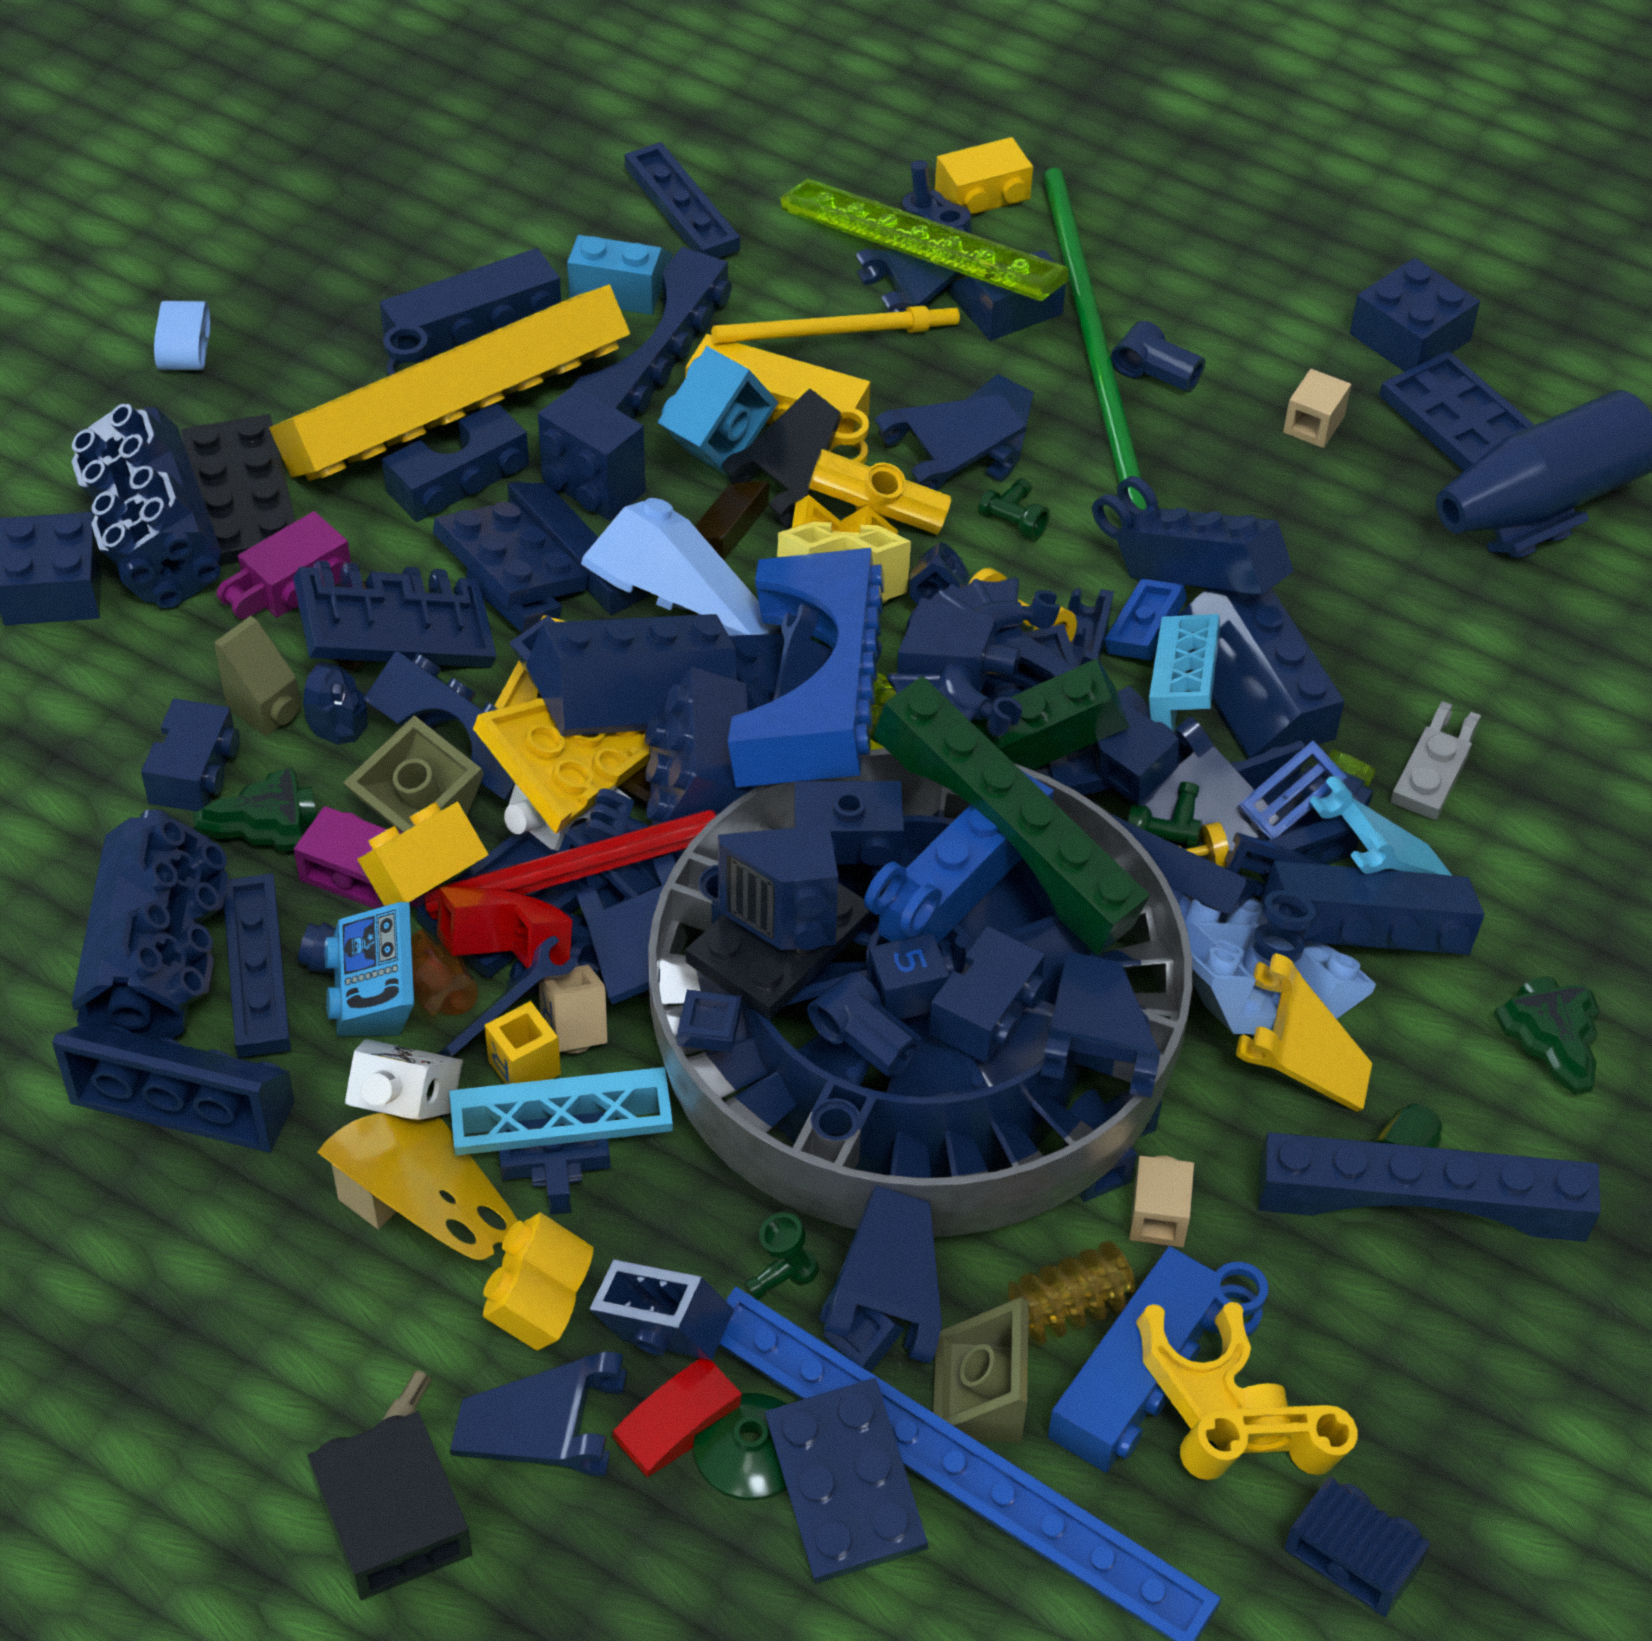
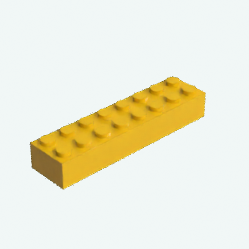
[269,284,630,481]

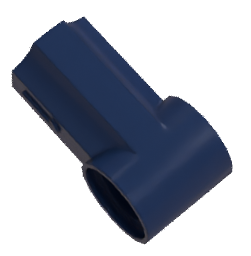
[1111,321,1206,393]
[807,971,922,1077]

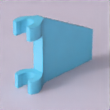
[1309,776,1452,876]

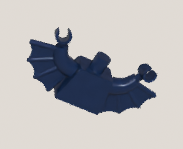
[887,577,1061,736]

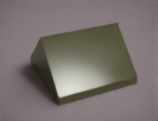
[343,715,484,833]
[933,1297,1029,1443]

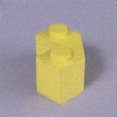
[777,521,911,604]

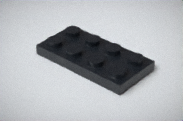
[181,414,296,566]

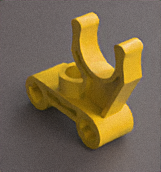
[1136,1302,1358,1480]

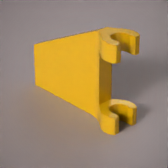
[1236,953,1372,1112]

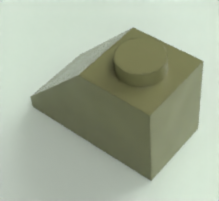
[214,616,302,737]

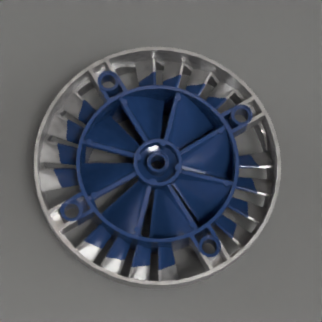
[648,748,1192,1237]

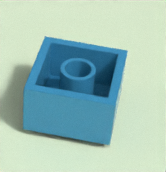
[657,346,779,477]

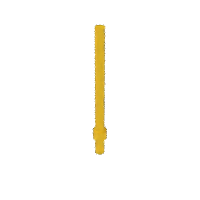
[711,306,960,343]

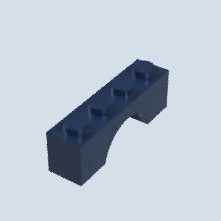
[363,650,515,802]

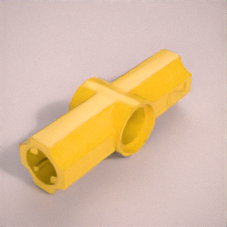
[809,449,952,535]

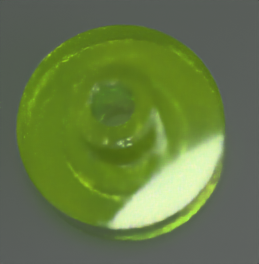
[1328,749,1377,787]

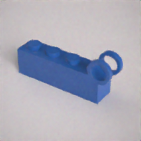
[864,770,1054,945]
[1048,1246,1268,1474]

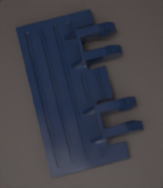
[293,561,497,668]

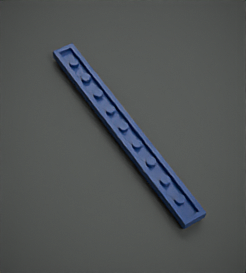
[718,1286,1222,1641]

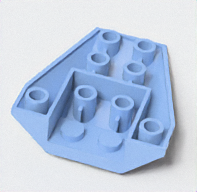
[1170,887,1376,1034]

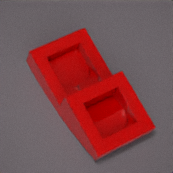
[612,1358,742,1478]

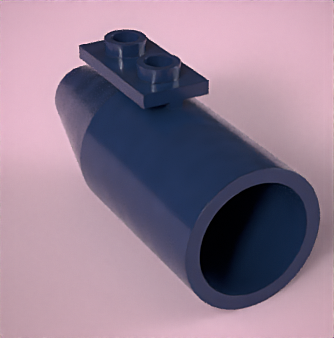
[1436,390,1652,558]

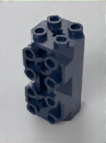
[71,404,221,608]
[72,810,228,1039]

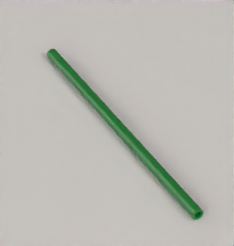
[1043,168,1147,510]

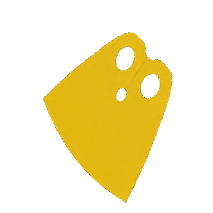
[317,1112,518,1260]

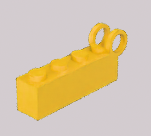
[685,334,870,464]

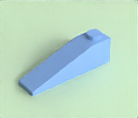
[581,498,781,636]

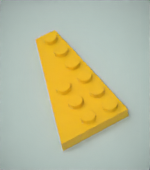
[473,698,650,834]

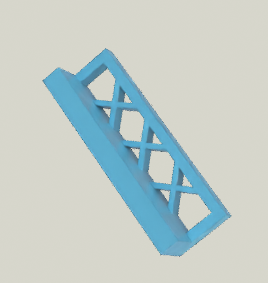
[1149,614,1220,732]
[449,1067,673,1156]

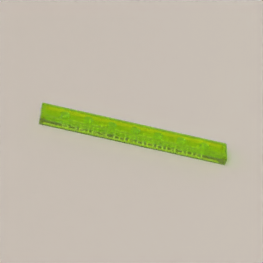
[780,178,1069,301]

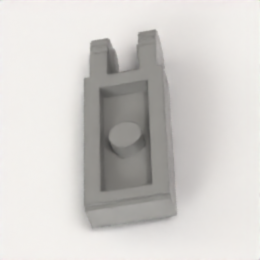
[1390,701,1481,821]

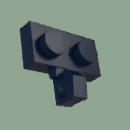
[496,1112,611,1215]

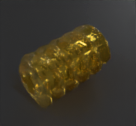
[1008,1240,1135,1346]

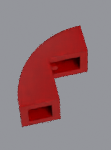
[437,887,573,969]

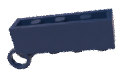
[379,248,562,376]
[1092,476,1294,595]
[1252,861,1485,963]

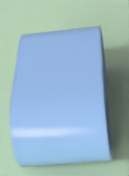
[154,301,210,370]

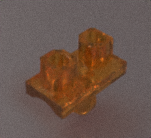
[411,929,478,1017]

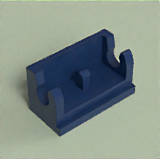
[1068,588,1114,666]

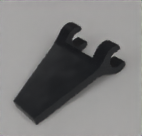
[721,388,842,529]

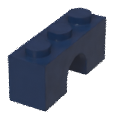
[382,402,529,522]

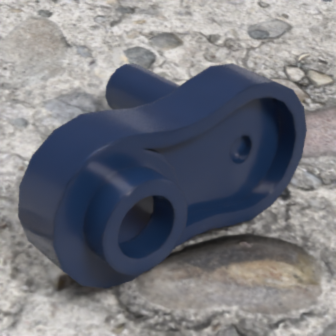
[902,160,972,236]

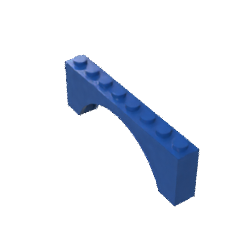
[728,548,885,787]

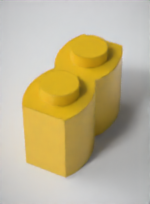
[483,1212,593,1351]

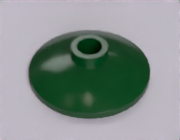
[693,1393,787,1500]

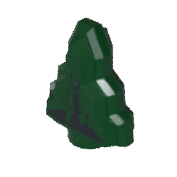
[193,767,317,851]
[1494,976,1600,1095]

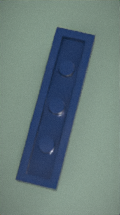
[624,142,740,258]
[224,873,291,1058]

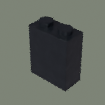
[307,1411,473,1601]

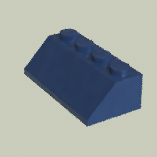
[1177,588,1345,760]
[526,614,737,736]
[52,1022,295,1153]

